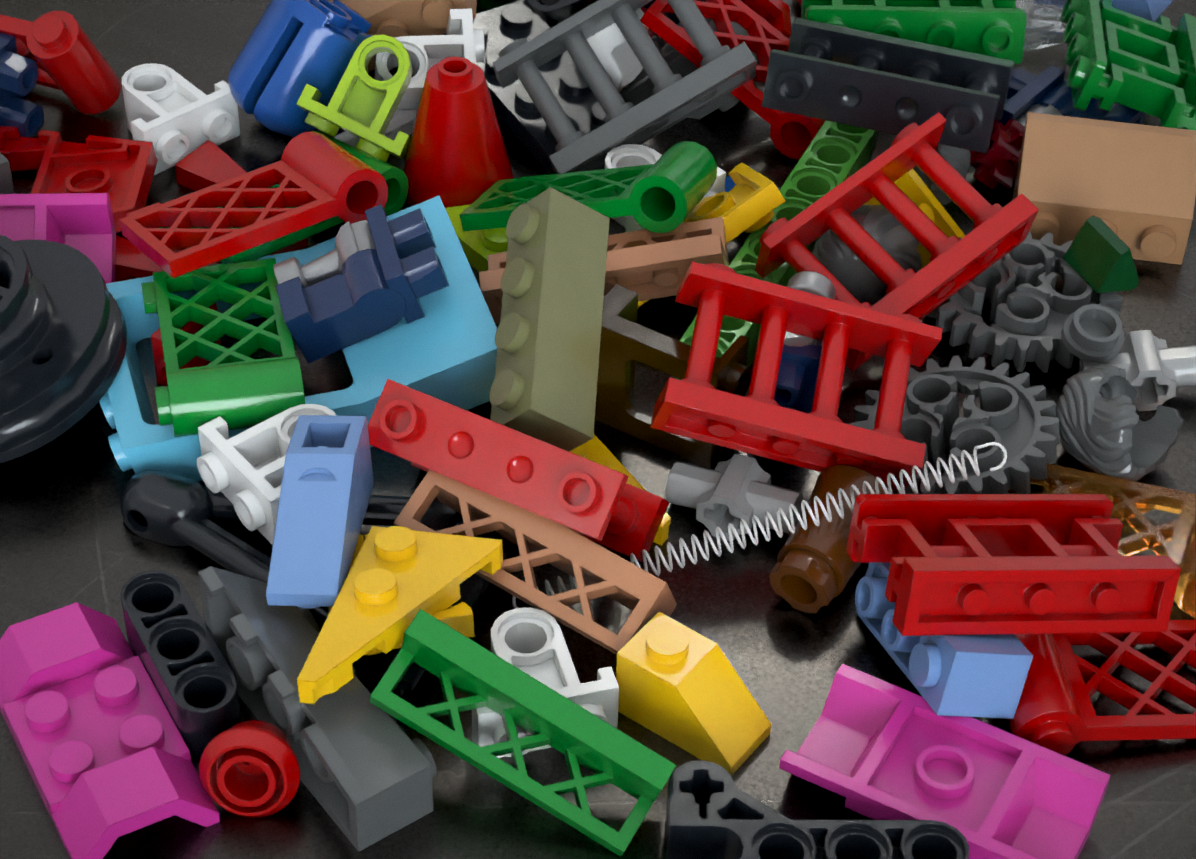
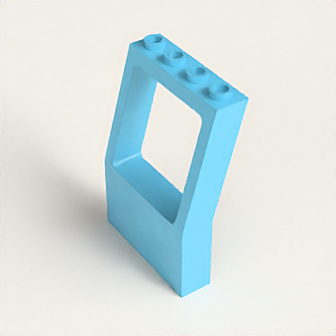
[99,195,497,481]

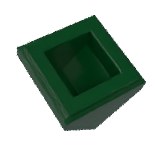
[1063,215,1139,293]

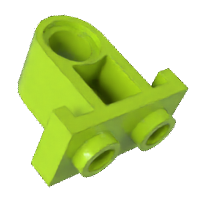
[297,34,413,162]

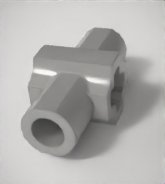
[1079,330,1196,411]
[665,454,803,541]

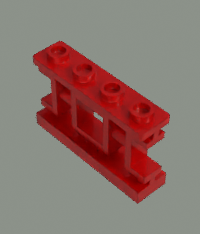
[846,494,1181,636]

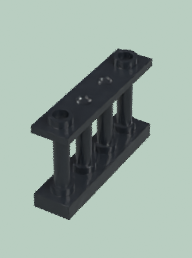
[761,18,1014,154]

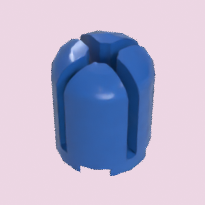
[228,0,374,137]

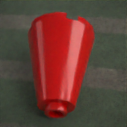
[403,56,513,208]

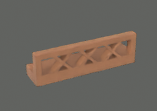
[479,217,729,324]
[394,470,677,655]

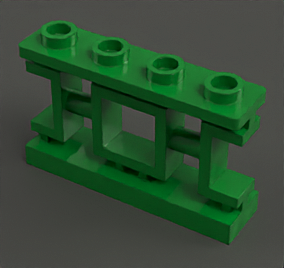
[801,0,1027,64]
[1060,0,1196,130]

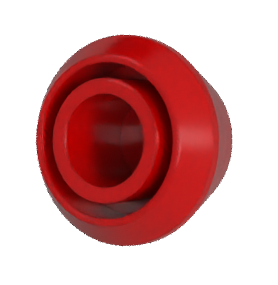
[199,720,300,817]

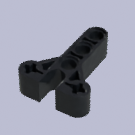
[665,760,970,859]

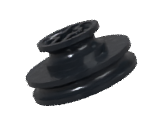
[0,235,127,463]

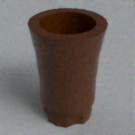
[769,465,889,614]

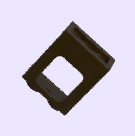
[595,284,752,469]

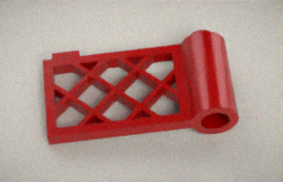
[640,0,826,160]
[0,11,122,115]
[119,131,388,278]
[1007,620,1196,756]

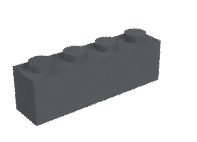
[198,566,437,852]

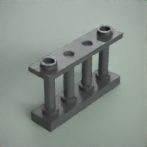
[492,0,756,174]

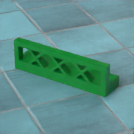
[369,609,676,857]

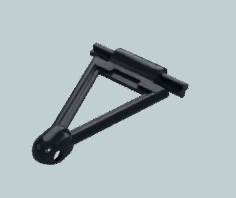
[120,470,508,698]

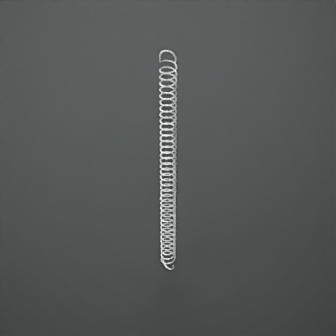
[512,442,1007,609]

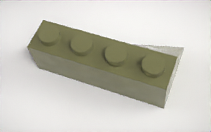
[489,187,610,452]

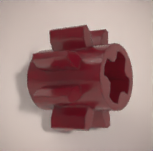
[970,118,1025,190]

